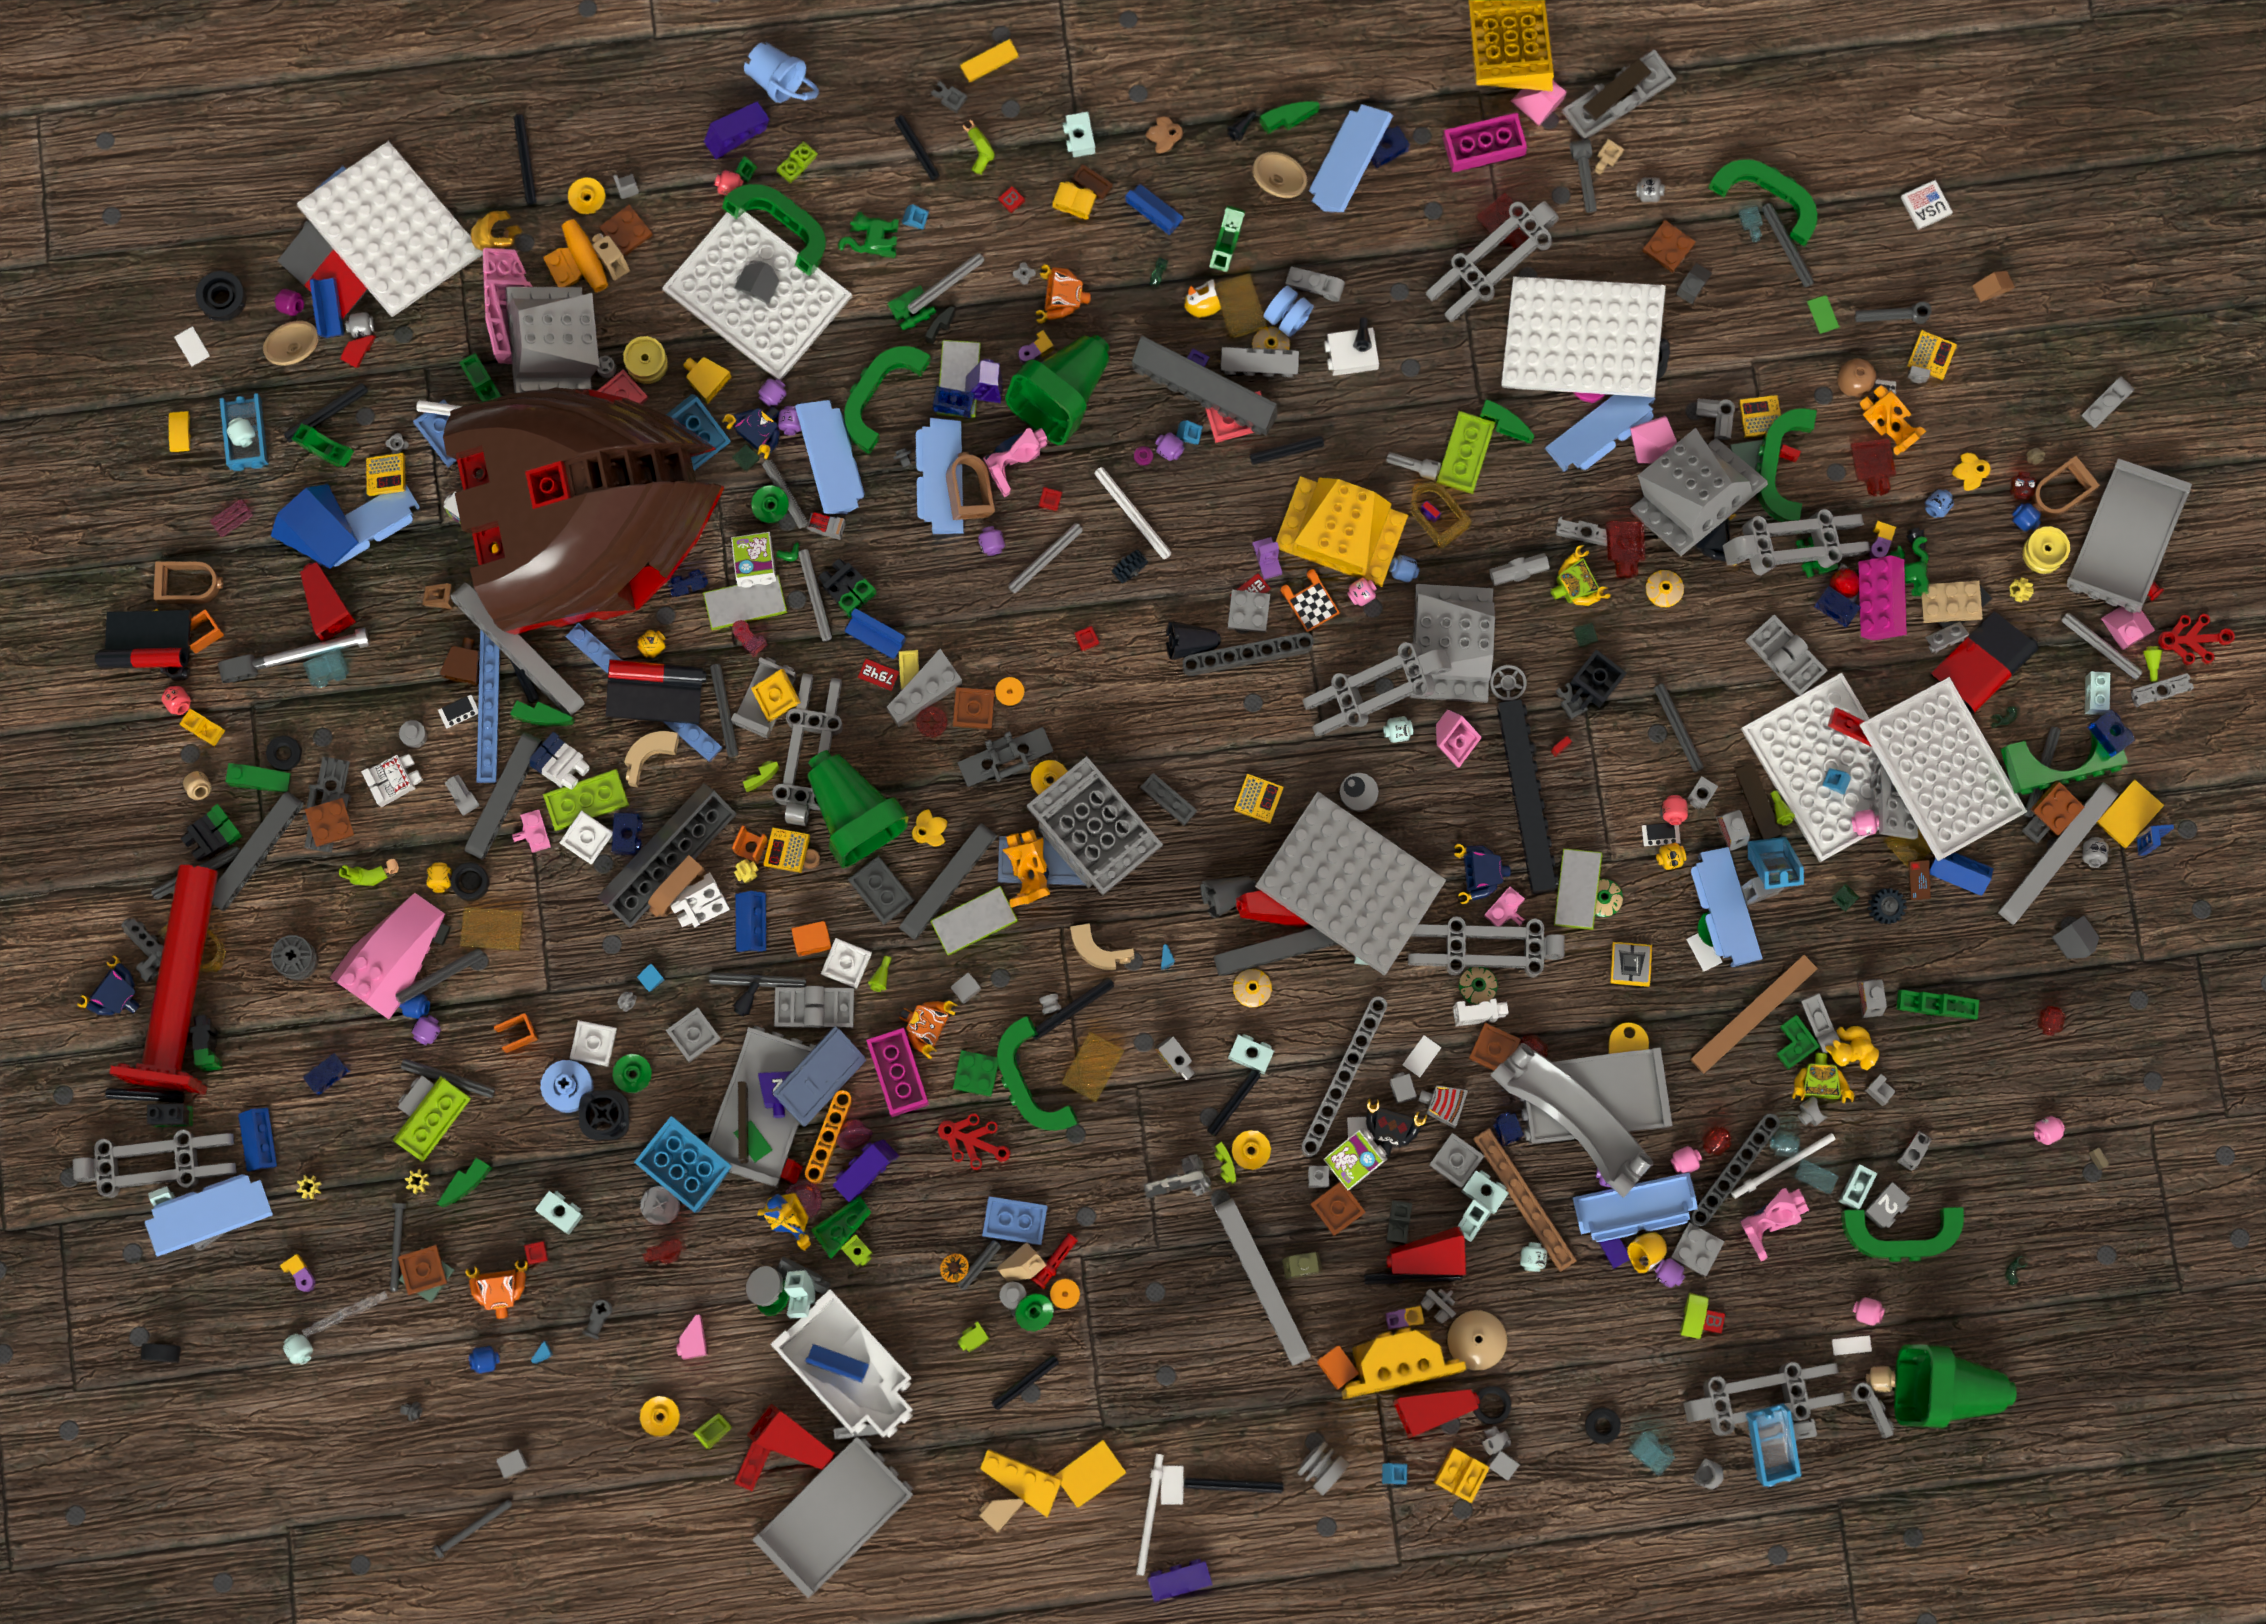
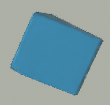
[902,204,929,229]
[1177,420,1203,445]
[1822,768,1851,794]
[1161,944,1175,970]
[637,964,664,992]
[531,1341,553,1364]
[1382,1463,1407,1484]

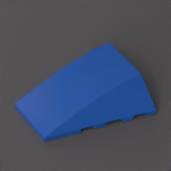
[271,484,359,568]

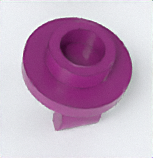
[1134,446,1153,466]

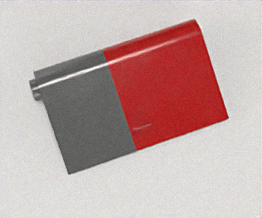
[277,220,370,321]

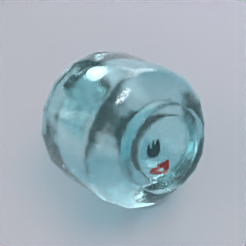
[1770,1131,1800,1157]

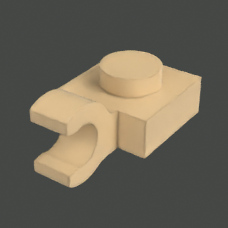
[1594,139,1624,175]

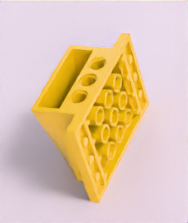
[1469,0,1554,91]
[1276,476,1408,587]
[1341,1328,1466,1399]

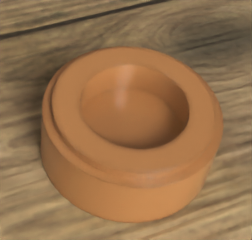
[803,849,820,869]

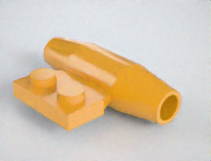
[543,219,608,292]

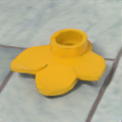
[1952,453,1991,491]
[912,810,948,846]

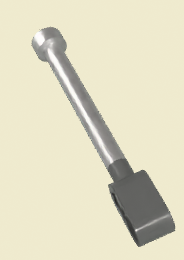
[218,627,370,683]

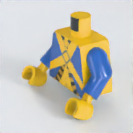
[757,1193,811,1250]

